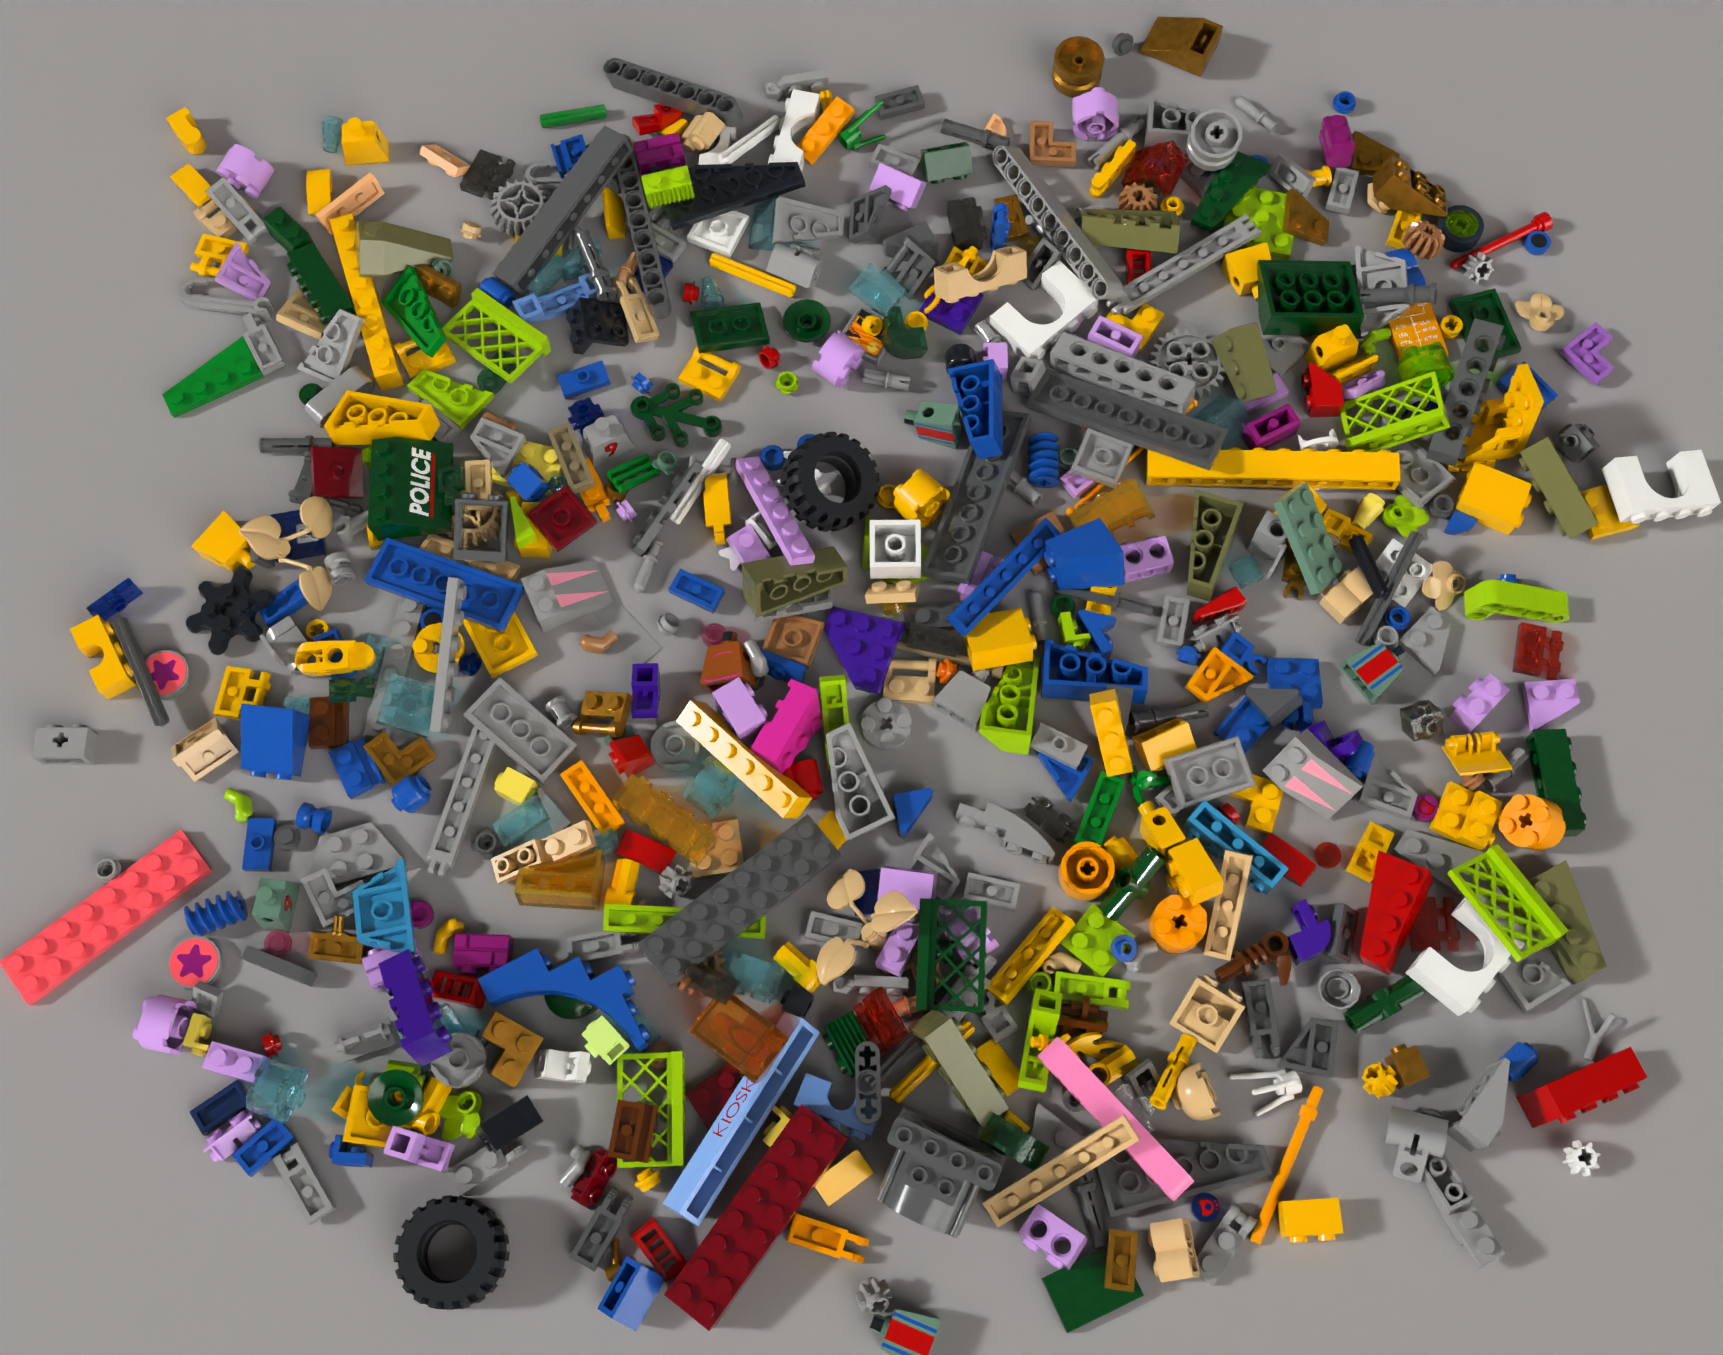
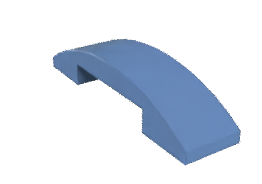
[512,273,597,323]

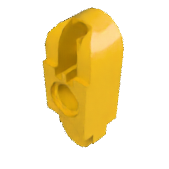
[703,472,732,546]
[295,640,376,677]

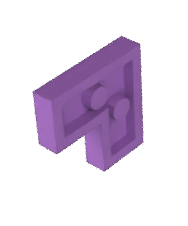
[1559,322,1614,386]

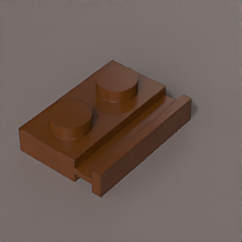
[308,695,350,750]
[607,1100,659,1163]

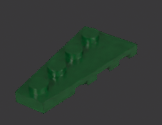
[1190,151,1271,233]

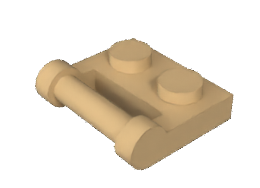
[192,194,257,239]
[883,658,937,705]

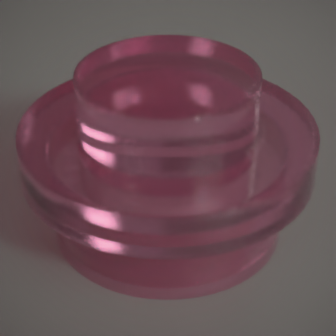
[702,623,726,647]
[264,930,292,957]

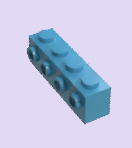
[1183,800,1289,895]

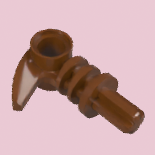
[1214,931,1291,986]

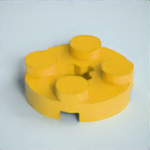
[412,623,466,674]

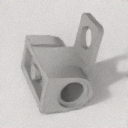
[766,242,822,289]
[1247,510,1288,580]
[259,616,316,676]
[1384,1106,1449,1183]

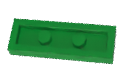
[1073,770,1126,846]

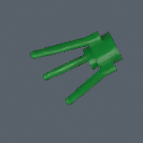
[838,100,886,151]

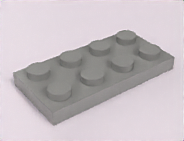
[464,677,577,784]

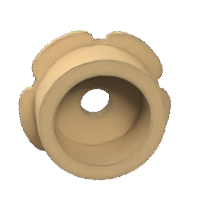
[460,221,483,240]

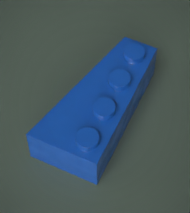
[947,359,1003,459]

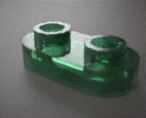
[477,351,517,395]

